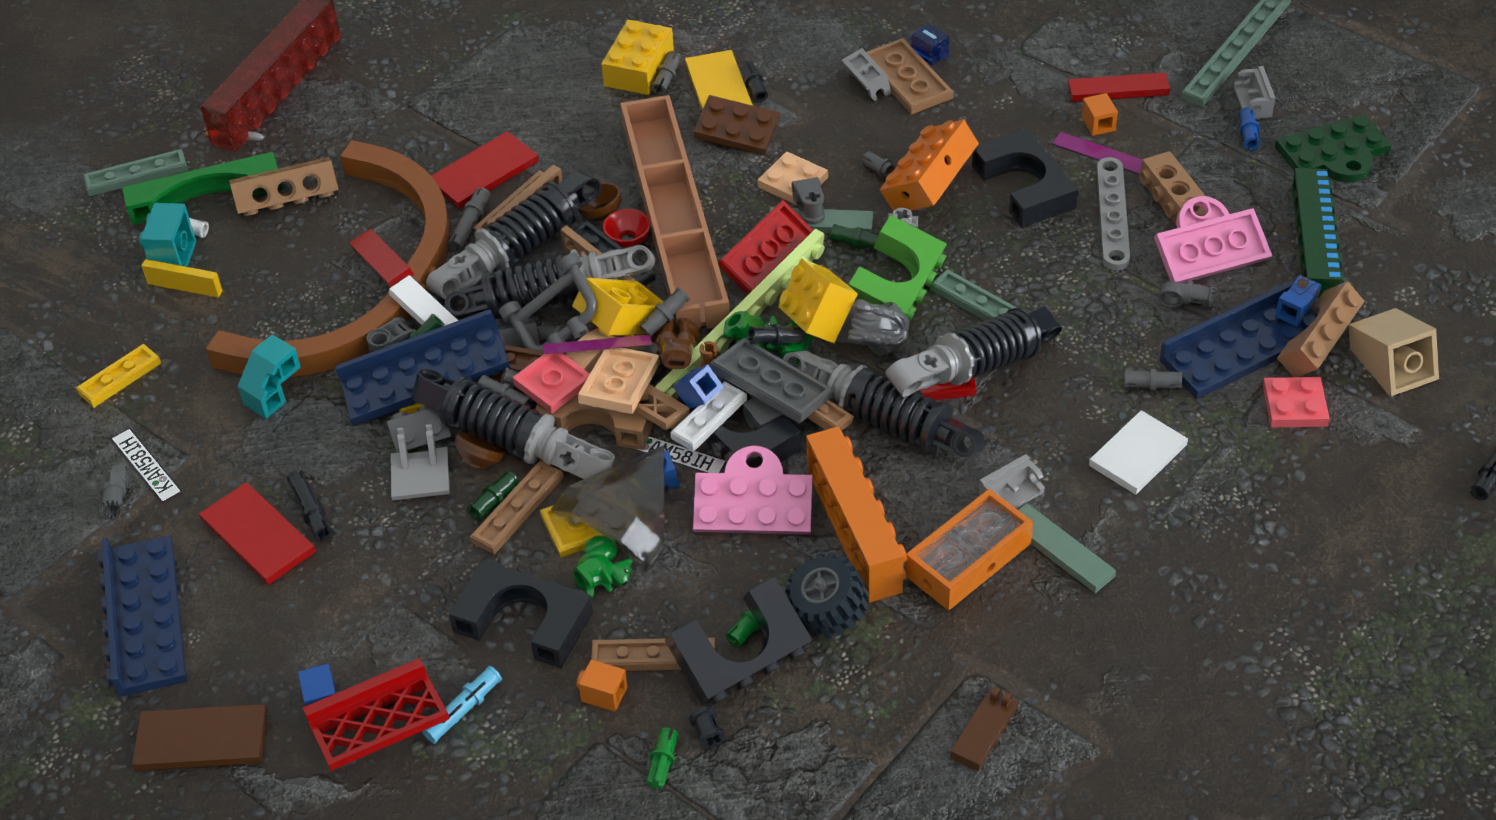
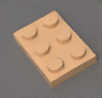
[578,348,660,414]

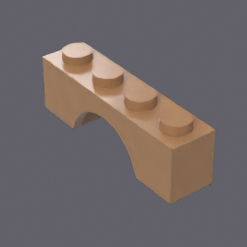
[1277,281,1364,377]
[535,394,653,450]

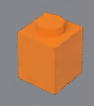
[1081,93,1118,136]
[577,660,628,712]

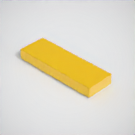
[141,259,223,298]
[76,344,161,408]

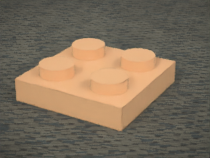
[758,152,828,205]

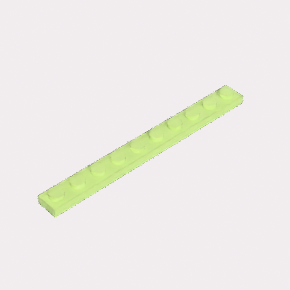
[655,229,825,400]

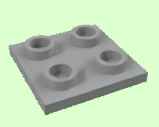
[391,424,450,501]

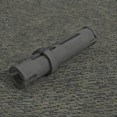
[447,187,491,253]

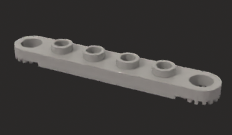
[1096,157,1130,272]

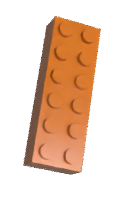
[806,426,907,603]

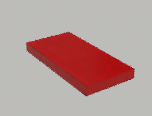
[431,131,539,209]
[718,200,814,295]
[199,482,316,585]

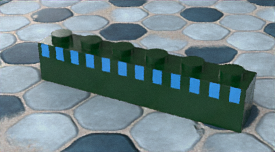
[1291,168,1345,298]

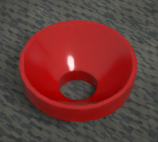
[603,209,651,248]

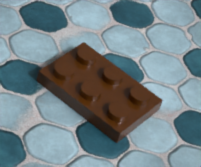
[694,95,780,156]

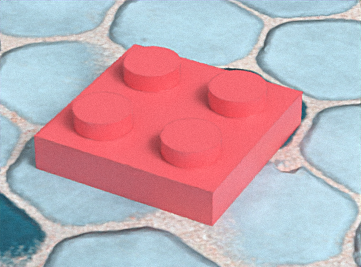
[513,353,590,414]
[1262,377,1330,427]

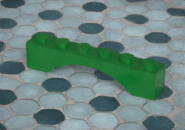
[122,152,283,225]

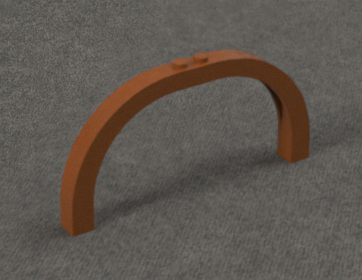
[206,140,450,377]

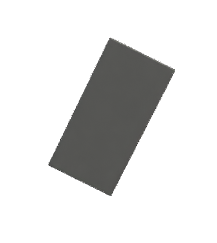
[710,338,834,423]

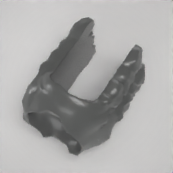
[836,299,909,357]

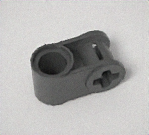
[791,177,825,224]
[367,317,414,353]

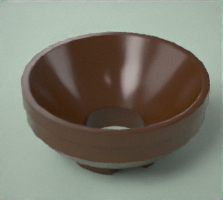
[578,183,622,221]
[454,432,506,469]

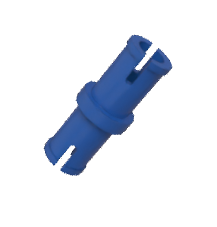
[1238,107,1260,151]

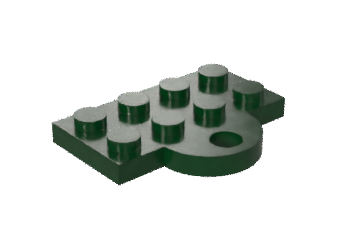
[1275,114,1392,183]

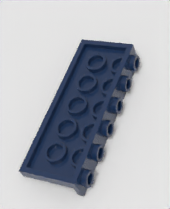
[1159,280,1318,399]
[335,310,511,426]
[98,535,187,697]

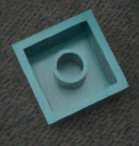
[139,203,197,267]

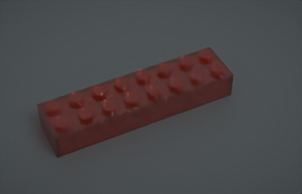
[200,0,341,152]

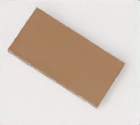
[866,38,954,115]

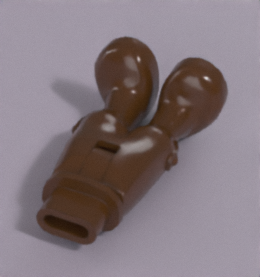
[651,318,701,369]

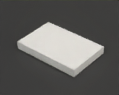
[1089,410,1188,495]

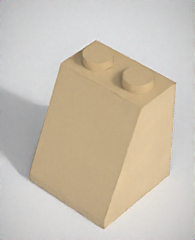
[1348,308,1439,396]

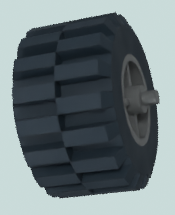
[785,553,869,638]

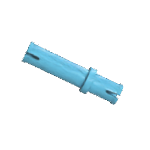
[422,666,502,744]

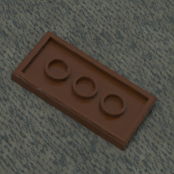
[132,704,268,771]

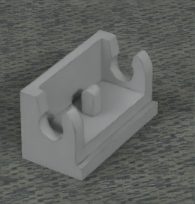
[842,48,892,101]
[1233,66,1275,119]
[979,454,1045,508]

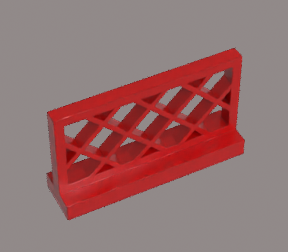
[303,658,450,771]

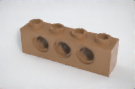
[1139,151,1205,226]
[229,157,339,216]

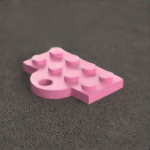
[1154,196,1272,283]
[693,446,812,535]

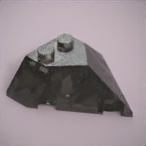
[551,445,665,568]

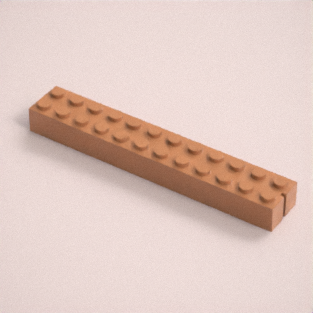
[620,95,730,330]

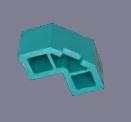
[238,335,301,419]

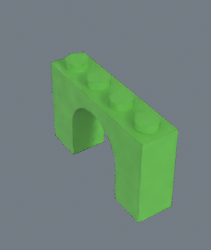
[848,215,947,322]

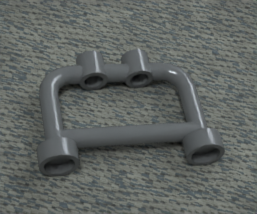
[499,253,597,351]

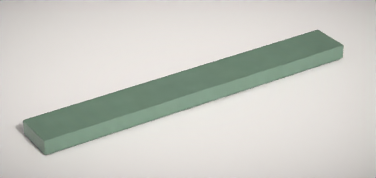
[1181,0,1291,107]

